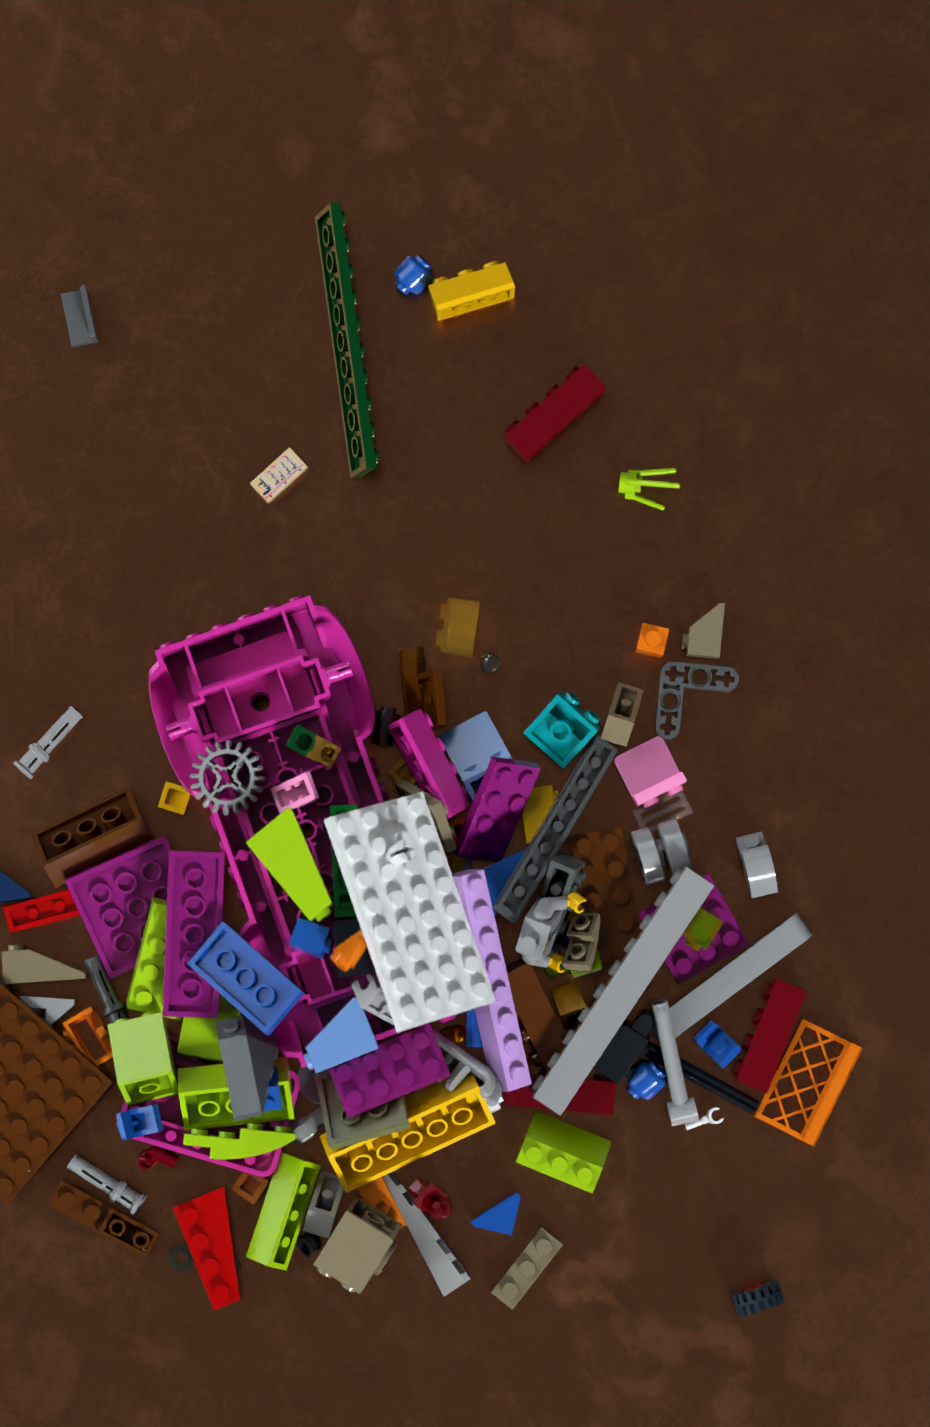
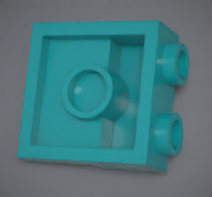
[524,690,602,769]

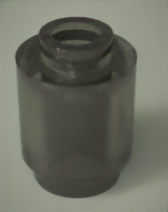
[370,706,401,747]

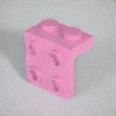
[614,736,687,808]

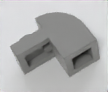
[736,831,778,898]

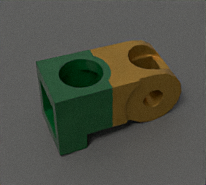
[285,724,341,768]

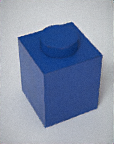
[289,918,334,959]

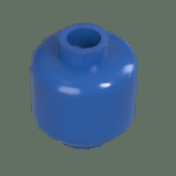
[394,254,434,295]
[626,1059,666,1100]

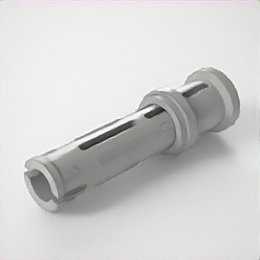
[13,706,83,780]
[67,1154,147,1216]

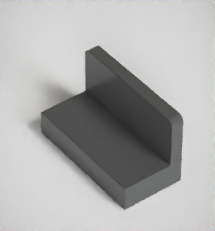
[61,285,99,348]

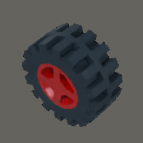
[731,1280,785,1317]

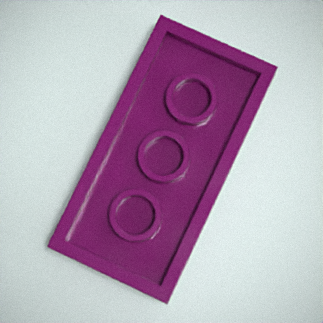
[452,757,541,862]
[329,1023,451,1118]

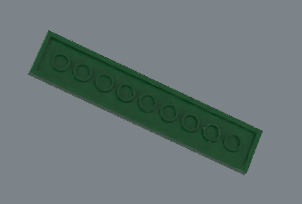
[315,202,379,478]

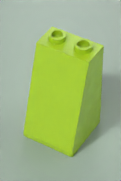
[246,807,334,923]

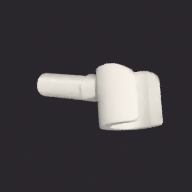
[685,1107,724,1130]

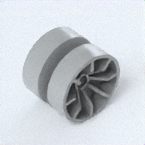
[630,819,692,887]

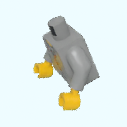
[515,892,587,973]

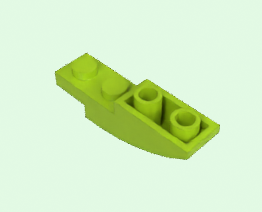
[183,1123,297,1160]

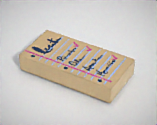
[250,447,308,504]

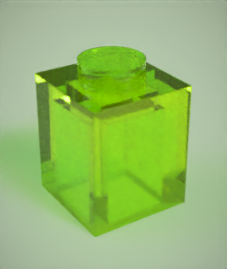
[682,907,724,952]

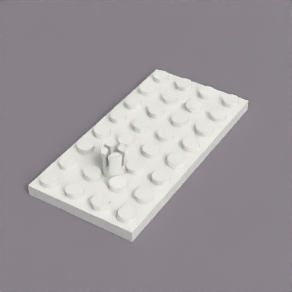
[324,791,496,1033]

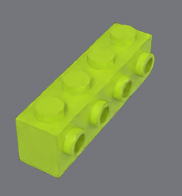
[246,1152,321,1271]

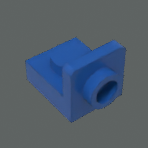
[694,1020,742,1069]

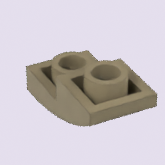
[562,912,600,971]

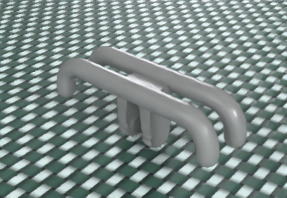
[433,1029,502,1107]

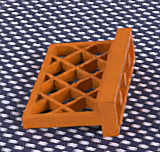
[754,1019,862,1147]

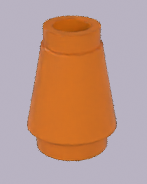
[330,930,367,972]

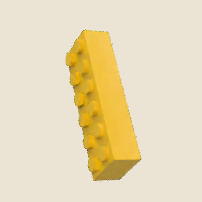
[320,1072,496,1193]

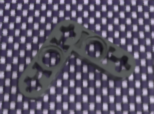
[655,661,739,740]

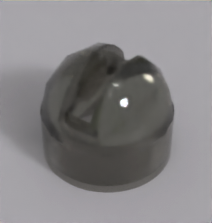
[479,650,503,673]

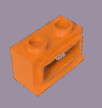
[62,1006,113,1066]

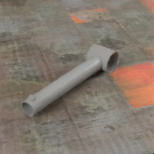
[651,999,699,1126]

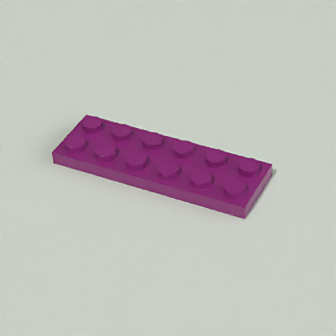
[162,850,225,1018]

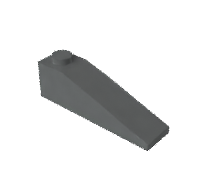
[215,1016,279,1121]

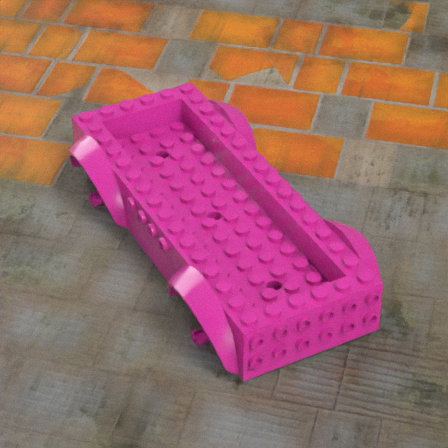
[148,595,456,1071]

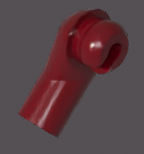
[137,1146,179,1170]

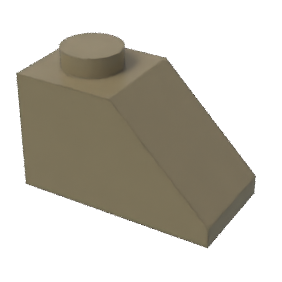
[681,603,725,660]
[600,682,644,747]

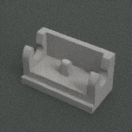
[351,974,394,1025]

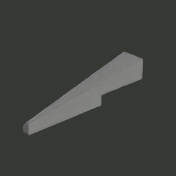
[382,1172,470,1296]

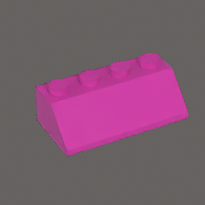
[387,708,470,819]

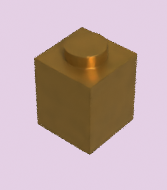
[550,981,586,1030]

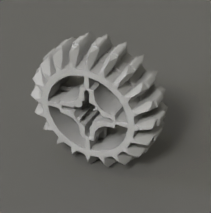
[190,740,265,815]

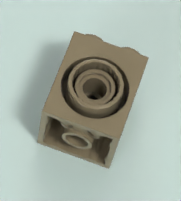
[313,1196,402,1294]

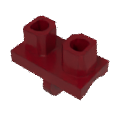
[408,1177,452,1220]

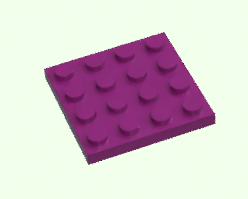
[65,835,172,979]

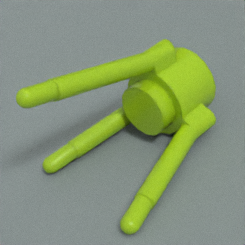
[619,468,680,510]

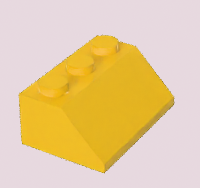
[428,261,515,321]

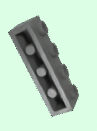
[519,852,586,968]

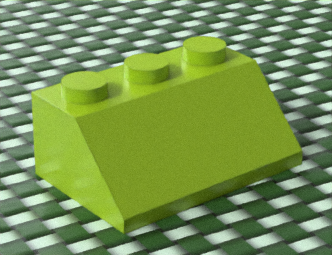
[516,1110,612,1194]

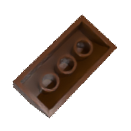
[31,787,154,888]

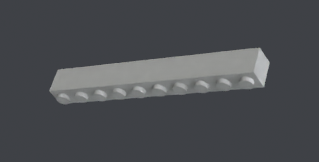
[531,866,714,1116]

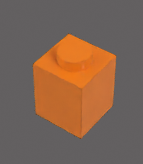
[635,623,669,658]

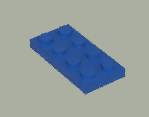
[187,921,305,1036]

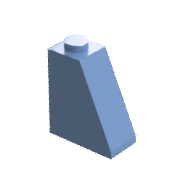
[303,997,379,1073]

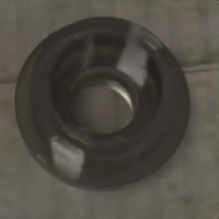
[167,1244,194,1272]

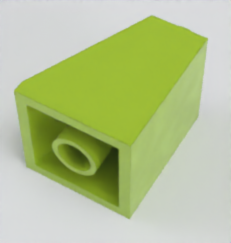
[107,1012,178,1106]

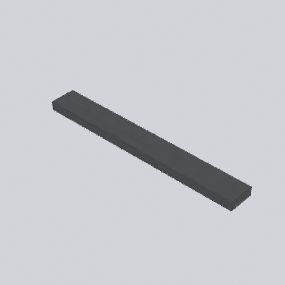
[492,734,619,924]

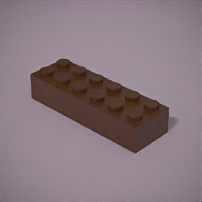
[567,827,650,993]

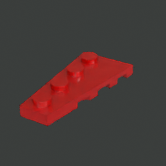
[173,1186,240,1311]

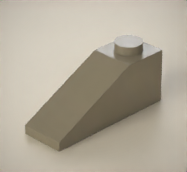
[1,945,88,984]

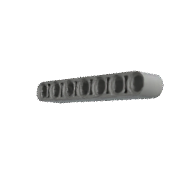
[650,913,813,1043]

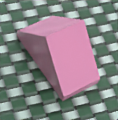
[270,772,320,814]

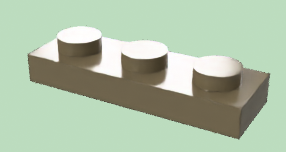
[491,1227,563,1310]

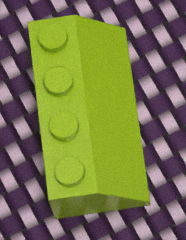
[178,1057,295,1131]

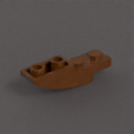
[48,1180,159,1258]

